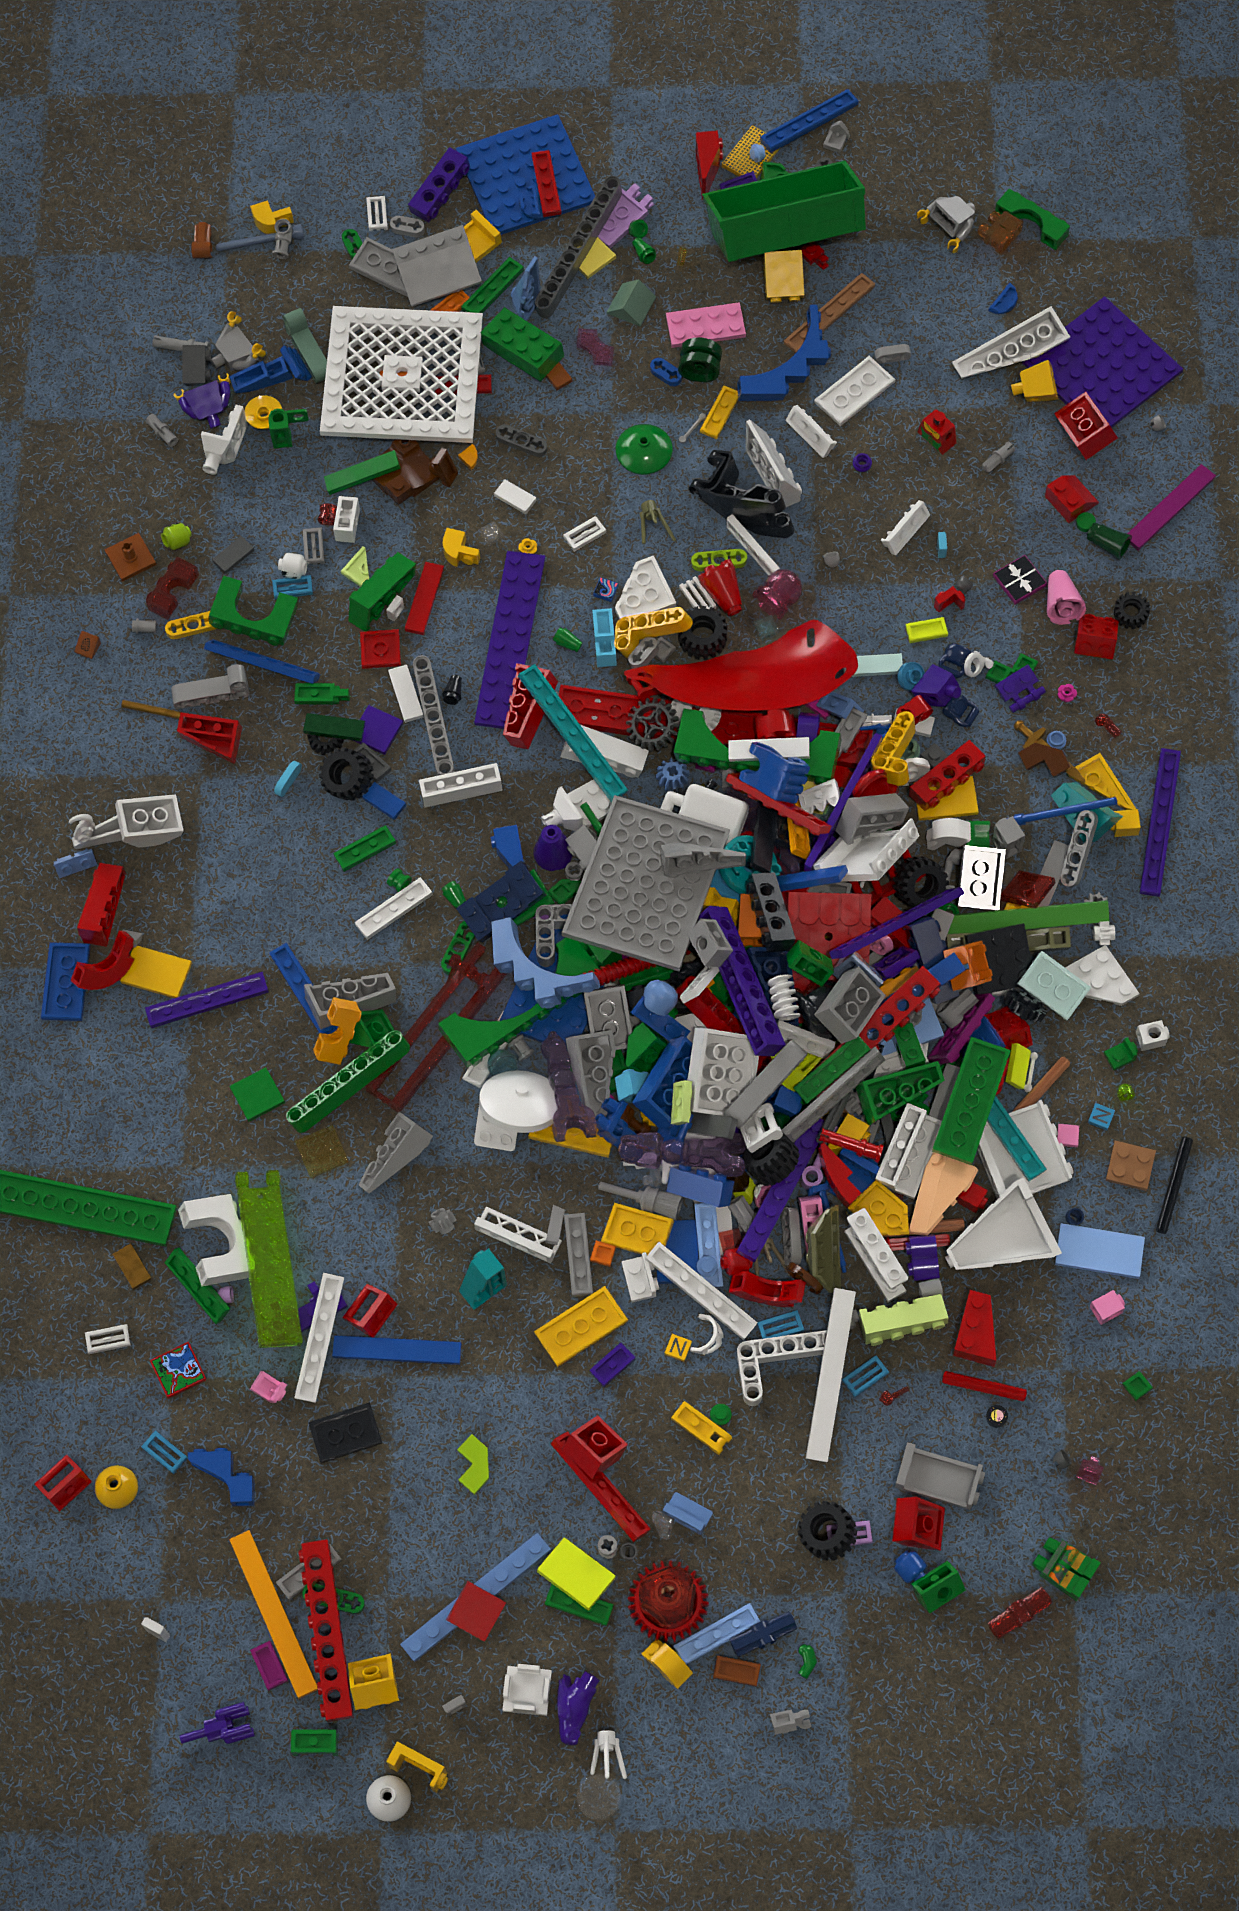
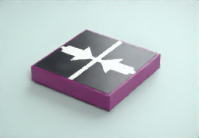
[993,555,1047,605]

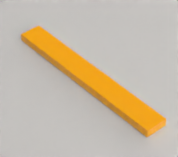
[229,1530,317,1699]

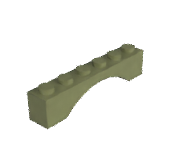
[945,927,1071,952]

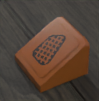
[74,631,101,659]

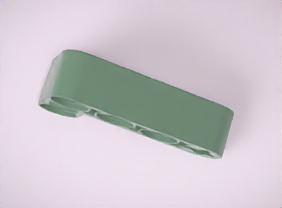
[283,308,327,384]

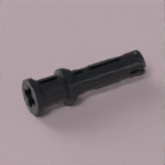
[670,957,705,987]

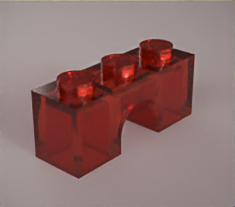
[146,557,199,620]

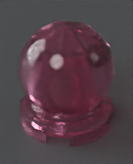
[753,569,802,619]

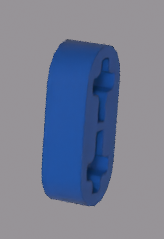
[650,358,682,386]

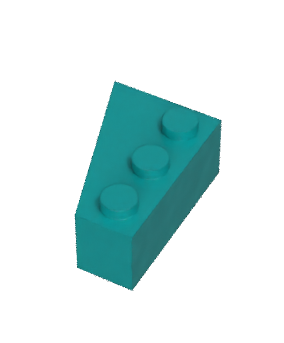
[1051,782,1123,843]
[459,1248,507,1310]

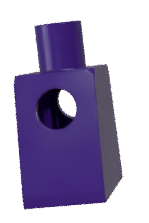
[911,664,961,707]

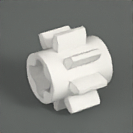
[1093,921,1115,945]

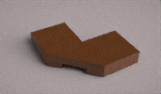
[1018,743,1072,778]

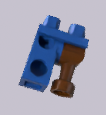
[592,1098,651,1158]

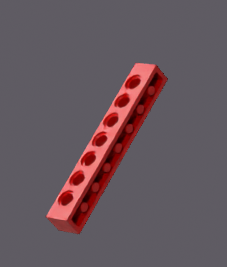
[812,966,942,1097]
[299,1539,354,1722]

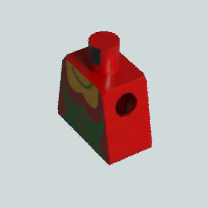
[917,409,956,455]

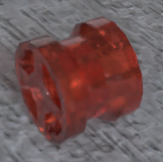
[318,503,337,526]

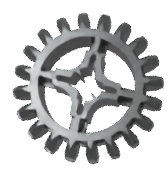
[626,697,680,751]

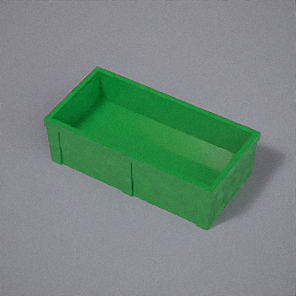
[702,160,866,262]

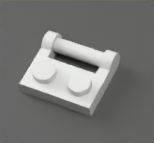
[740,1103,783,1153]

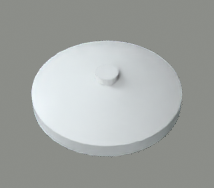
[479,1070,563,1133]

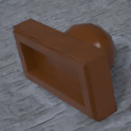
[428,448,458,487]

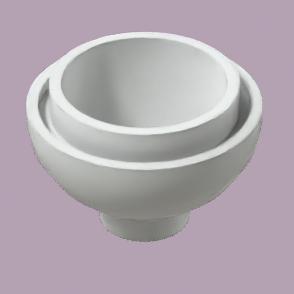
[366,1775,411,1822]

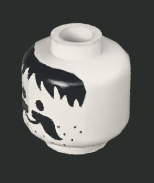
[278,553,307,579]

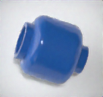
[894,1550,927,1583]

